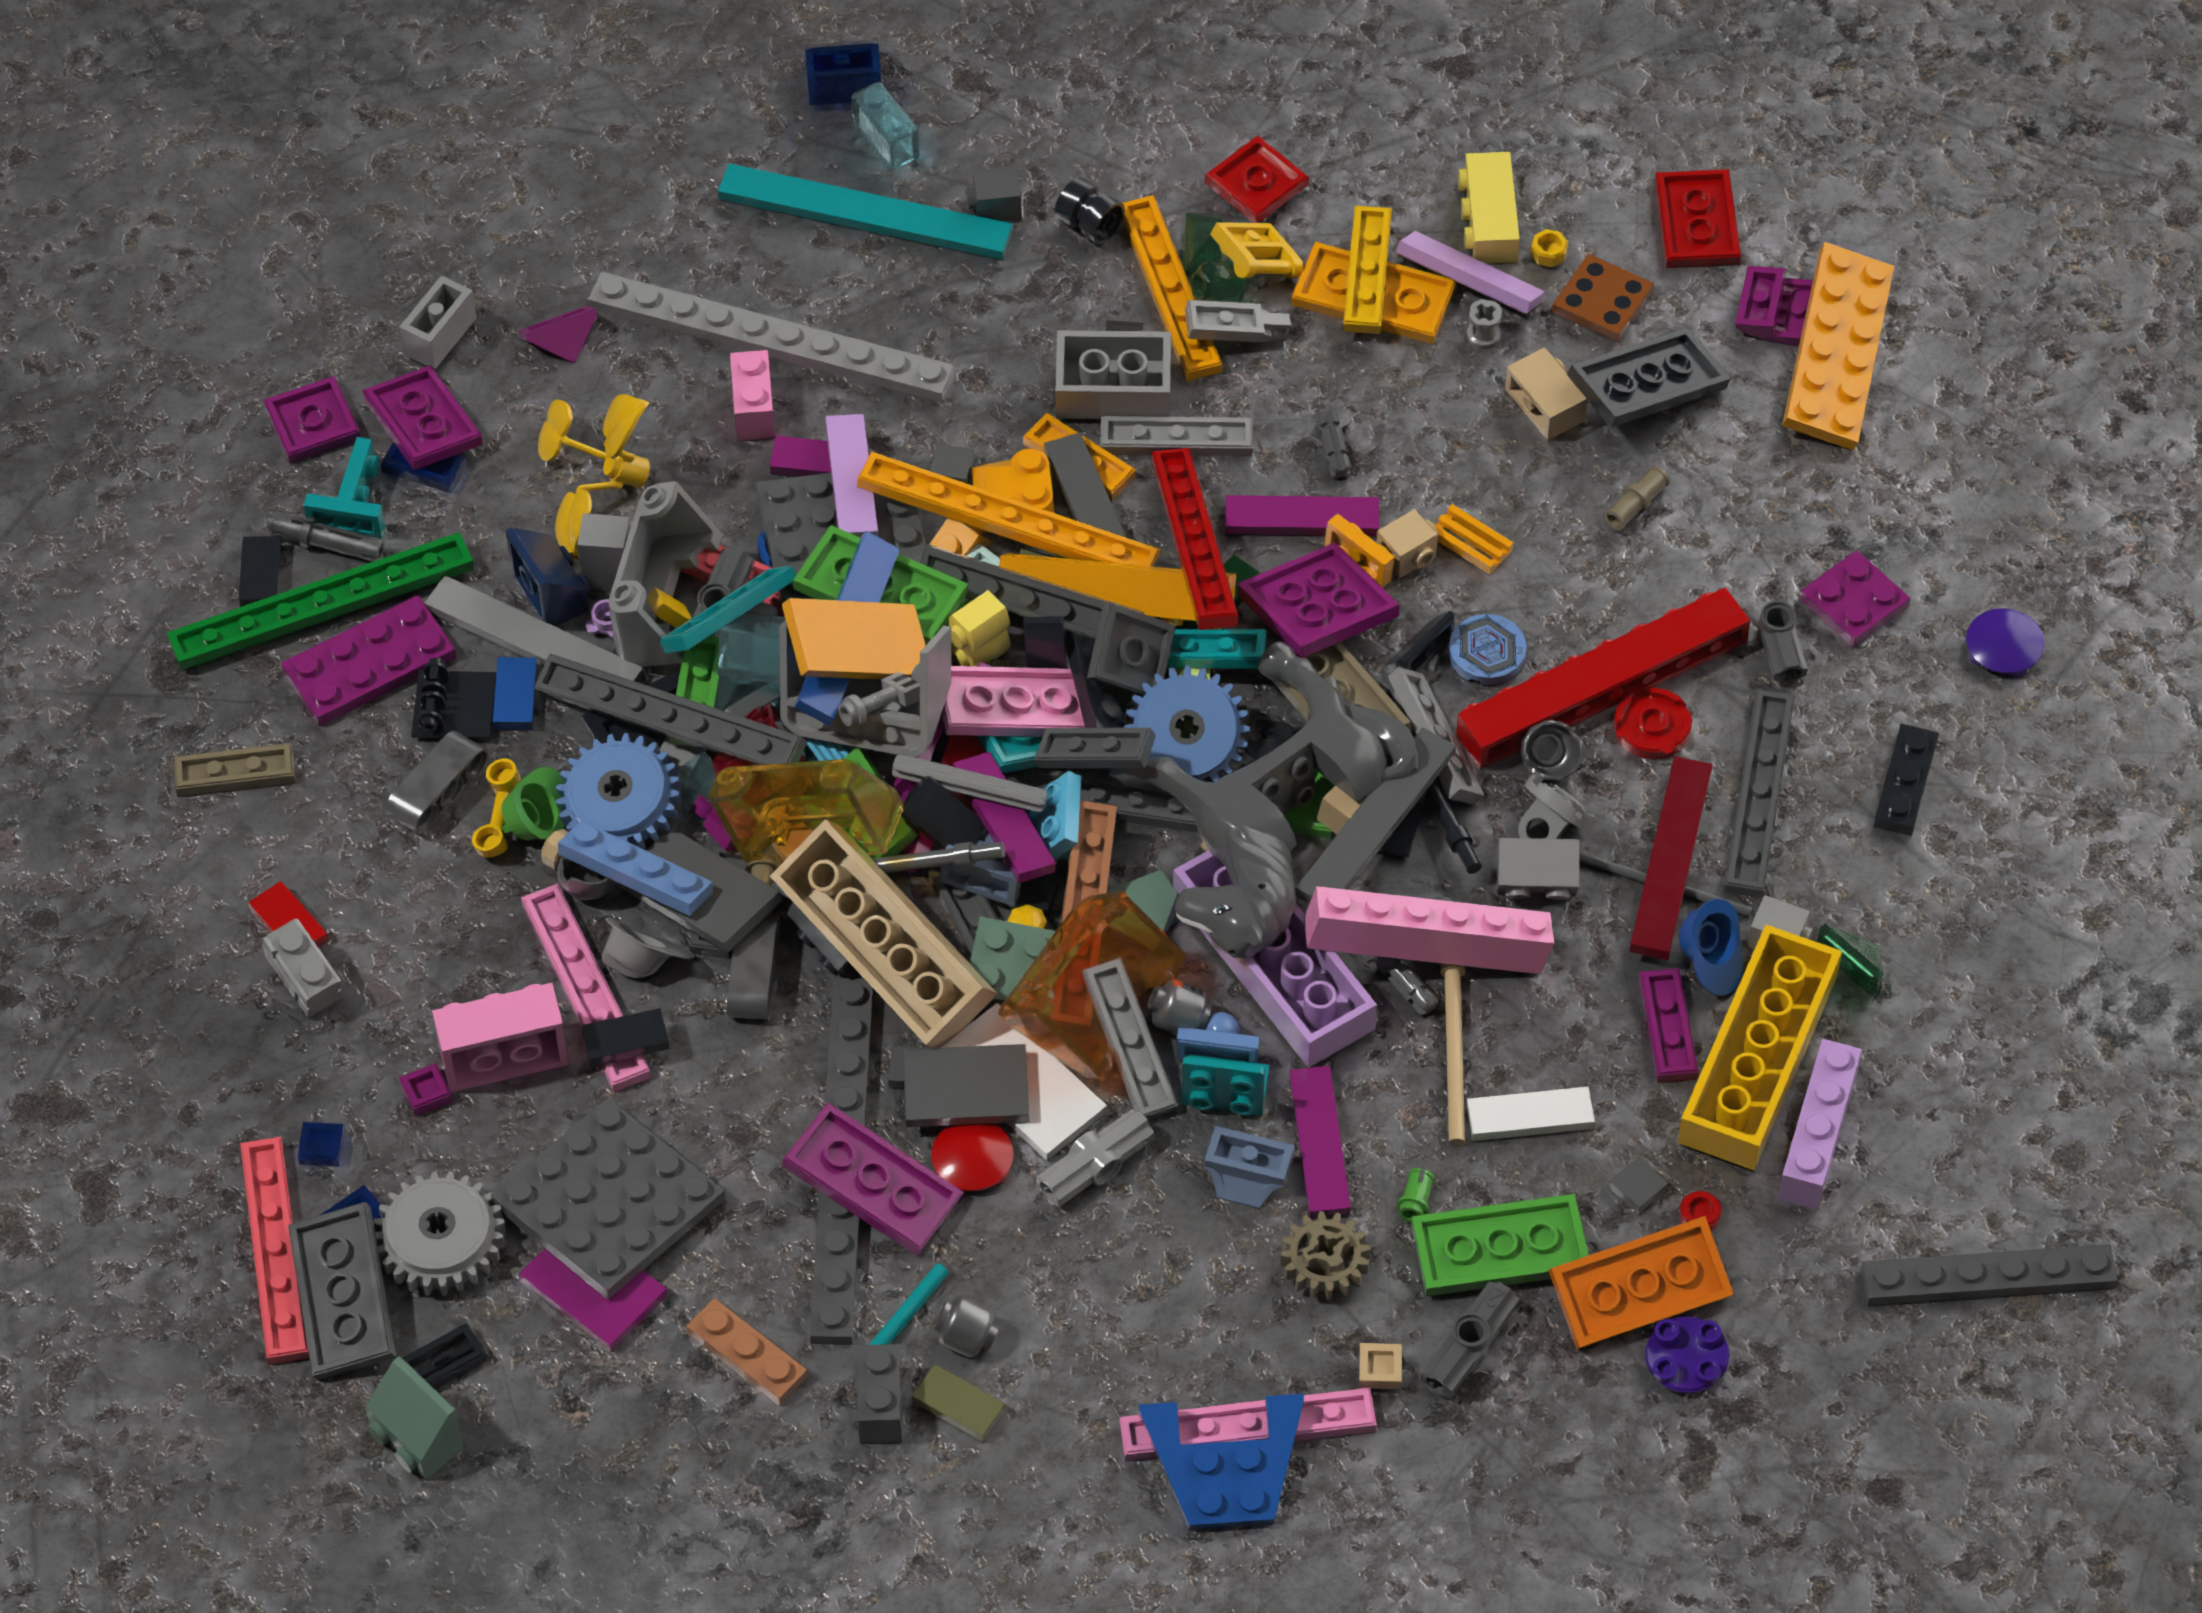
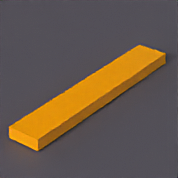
[1122,195,1222,381]

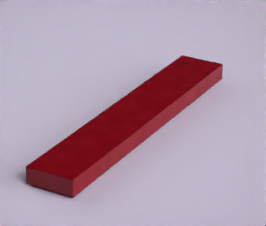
[1629,756,1713,960]

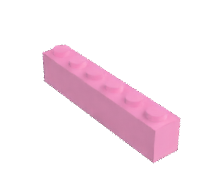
[1304,886,1554,974]

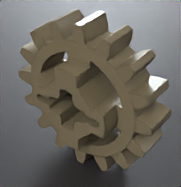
[1280,1211,1371,1300]

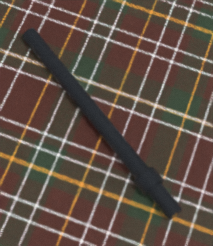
[1383,689,1482,874]

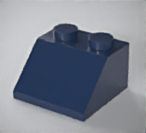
[505,528,591,627]

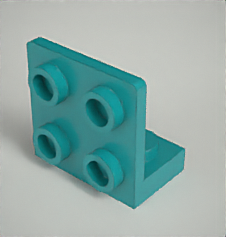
[1182,1055,1270,1115]

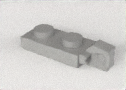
[1184,300,1291,342]

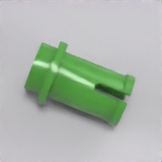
[1396,1168,1435,1222]

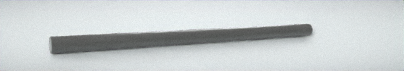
[1579,852,1753,917]

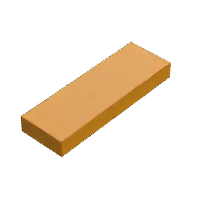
[1023,413,1136,501]

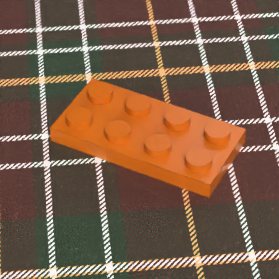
[1548,1216,1734,1349]

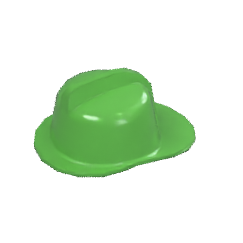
[501,767,566,841]

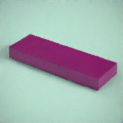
[1639,968,1699,1083]

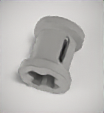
[1467,299,1502,349]

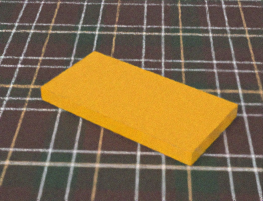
[1291,242,1457,345]
[782,598,926,679]

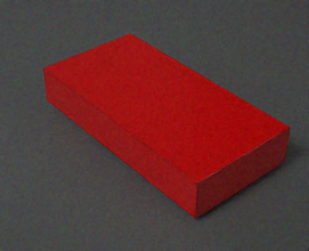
[248,881,329,947]

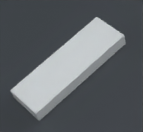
[1466,1086,1595,1141]

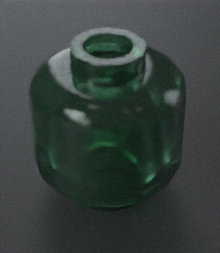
[1191,259,1250,303]

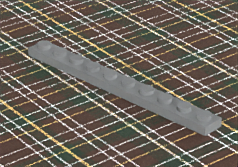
[588,271,954,403]

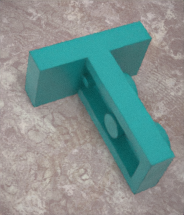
[303,437,386,539]

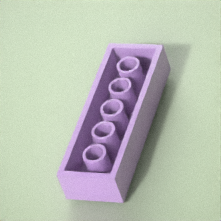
[1173,850,1377,1068]

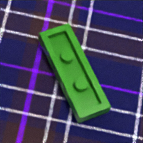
[669,636,726,748]

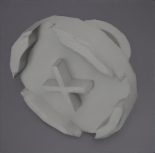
[1518,772,1596,839]

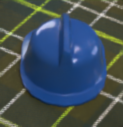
[1679,898,1743,996]

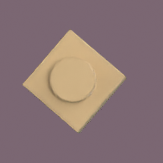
[1359,1343,1402,1389]

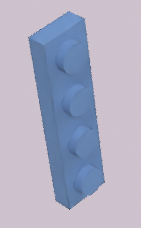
[558,820,713,916]

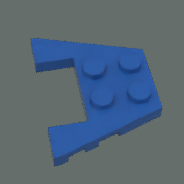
[1139,1394,1304,1530]

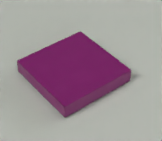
[263,376,361,464]

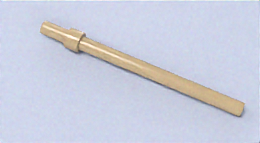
[1440,963,1465,1146]

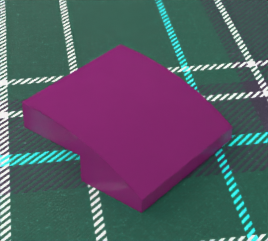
[1735,266,1813,347]

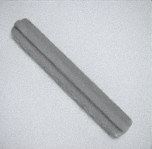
[892,754,1048,813]

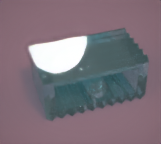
[851,82,921,171]

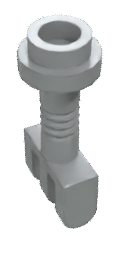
[838,672,920,727]

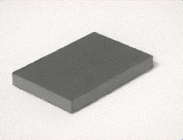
[903,1044,1029,1127]

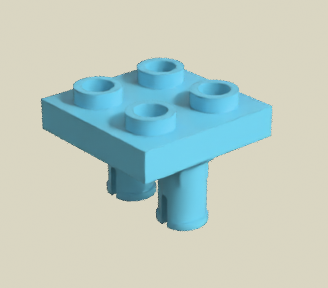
[1024,771,1081,861]

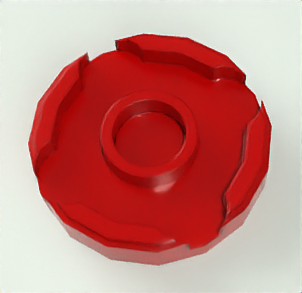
[1613,687,1693,760]

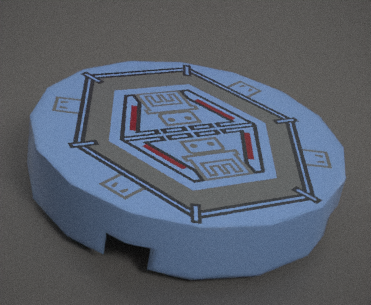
[1448,614,1527,686]

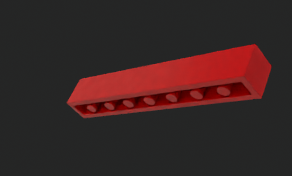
[1456,587,1751,770]

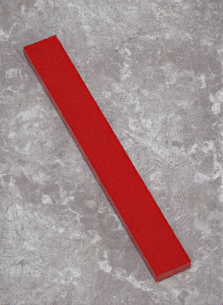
[1152,448,1238,630]

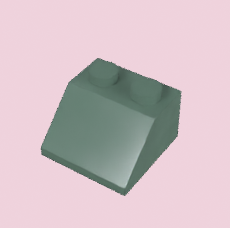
[365,1356,464,1480]

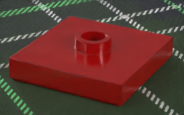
[1204,135,1309,223]

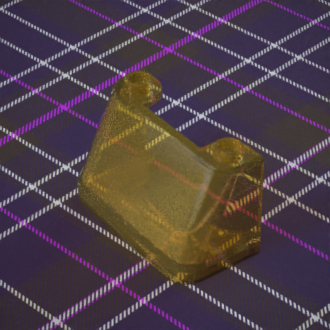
[707,759,904,862]

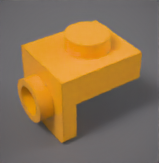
[929,518,991,556]

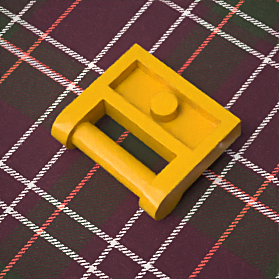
[1210,222,1303,278]

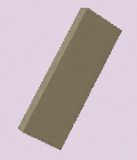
[173,743,296,797]

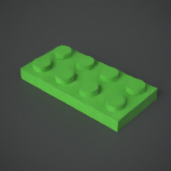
[793,525,968,645]
[1411,1194,1588,1297]

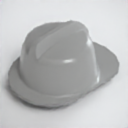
[602,916,695,978]

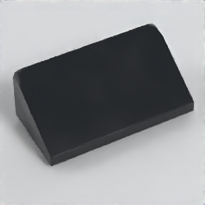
[1383,611,1455,674]
[898,776,985,850]

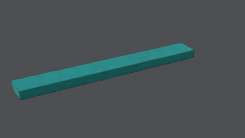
[718,163,1013,260]

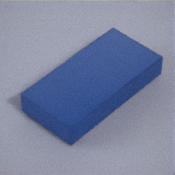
[493,657,538,730]

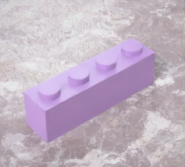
[1778,1039,1862,1210]

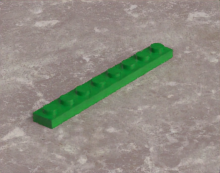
[167,532,475,670]

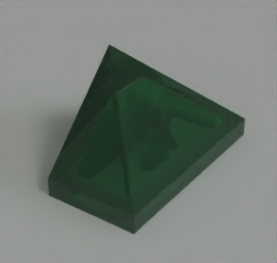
[1184,213,1223,277]
[1817,923,1884,999]

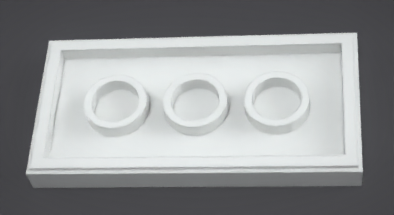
[940,1003,1107,1161]

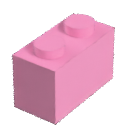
[730,350,775,441]

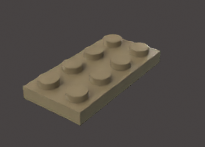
[1273,642,1411,732]

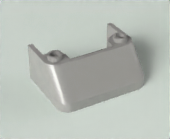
[779,620,951,757]

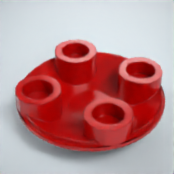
[931,1123,1013,1191]

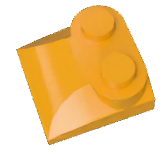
[971,449,1055,533]

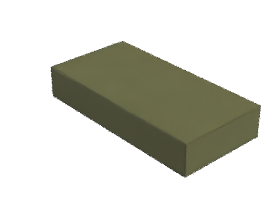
[912,1364,1006,1442]

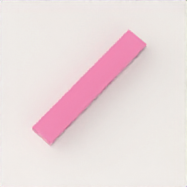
[521,883,651,1092]
[1119,1388,1377,1461]

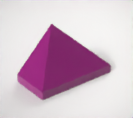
[518,305,597,363]

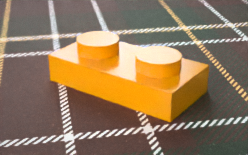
[1324,514,1395,588]

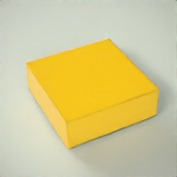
[647,587,692,628]

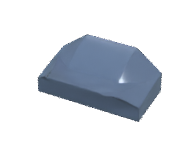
[1204,1126,1295,1208]

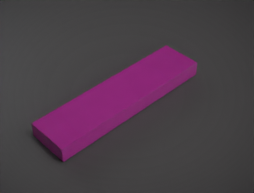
[1225,495,1379,536]
[953,752,1056,884]
[1289,1066,1351,1219]

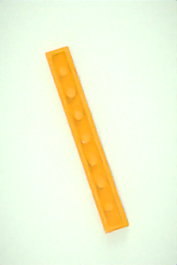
[857,451,1160,566]

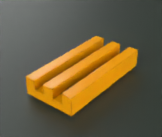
[1433,504,1514,575]

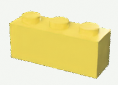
[1458,152,1520,264]

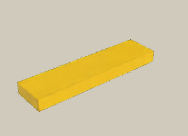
[1343,205,1392,334]

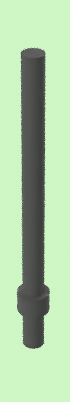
[773,842,1005,882]

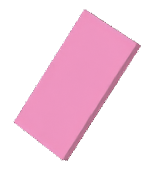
[941,666,1085,737]

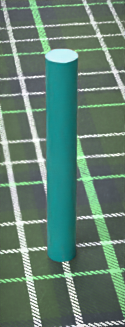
[869,1263,949,1345]

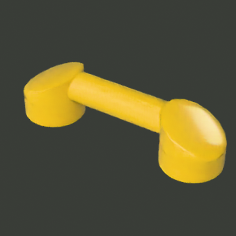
[472,758,521,857]

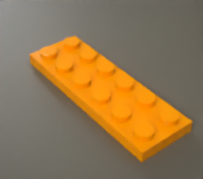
[1782,242,1894,450]

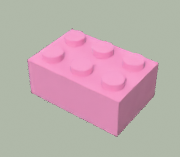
[432,983,569,1093]

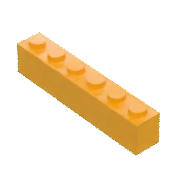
[999,553,1236,629]

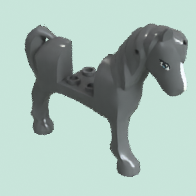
[1109,642,1418,958]

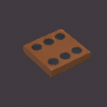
[1552,253,1654,342]

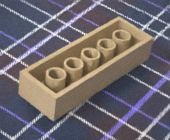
[770,819,998,1048]

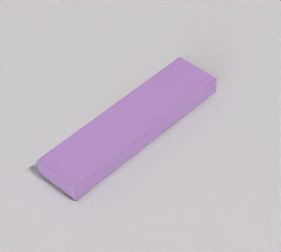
[1396,231,1545,314]
[825,414,878,538]

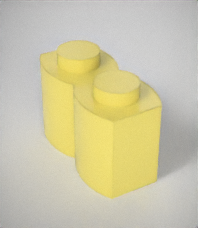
[949,590,1010,666]

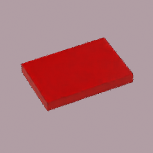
[1655,169,1741,268]

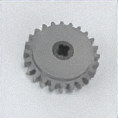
[373,1171,506,1296]

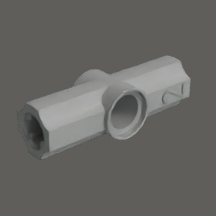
[1036,1109,1154,1207]

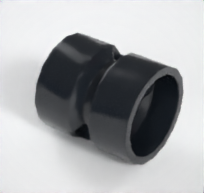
[1054,177,1125,244]

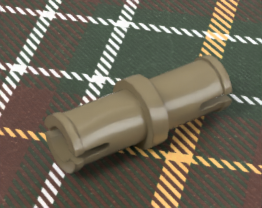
[1604,466,1670,531]

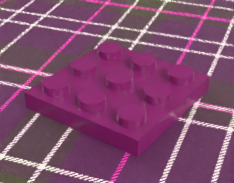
[1237,542,1399,658]

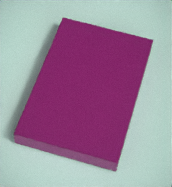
[362,365,483,470]
[519,1248,668,1352]

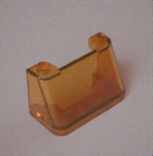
[998,890,1187,1079]

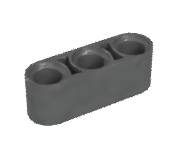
[385,731,488,834]
[727,914,780,1019]

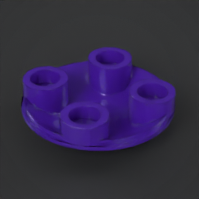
[1966,608,2044,678]
[1645,1317,1730,1393]

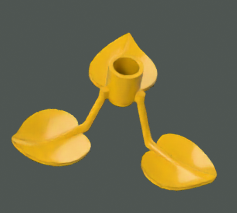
[538,394,650,559]

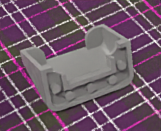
[609,481,723,667]

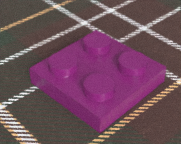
[1799,550,1911,648]

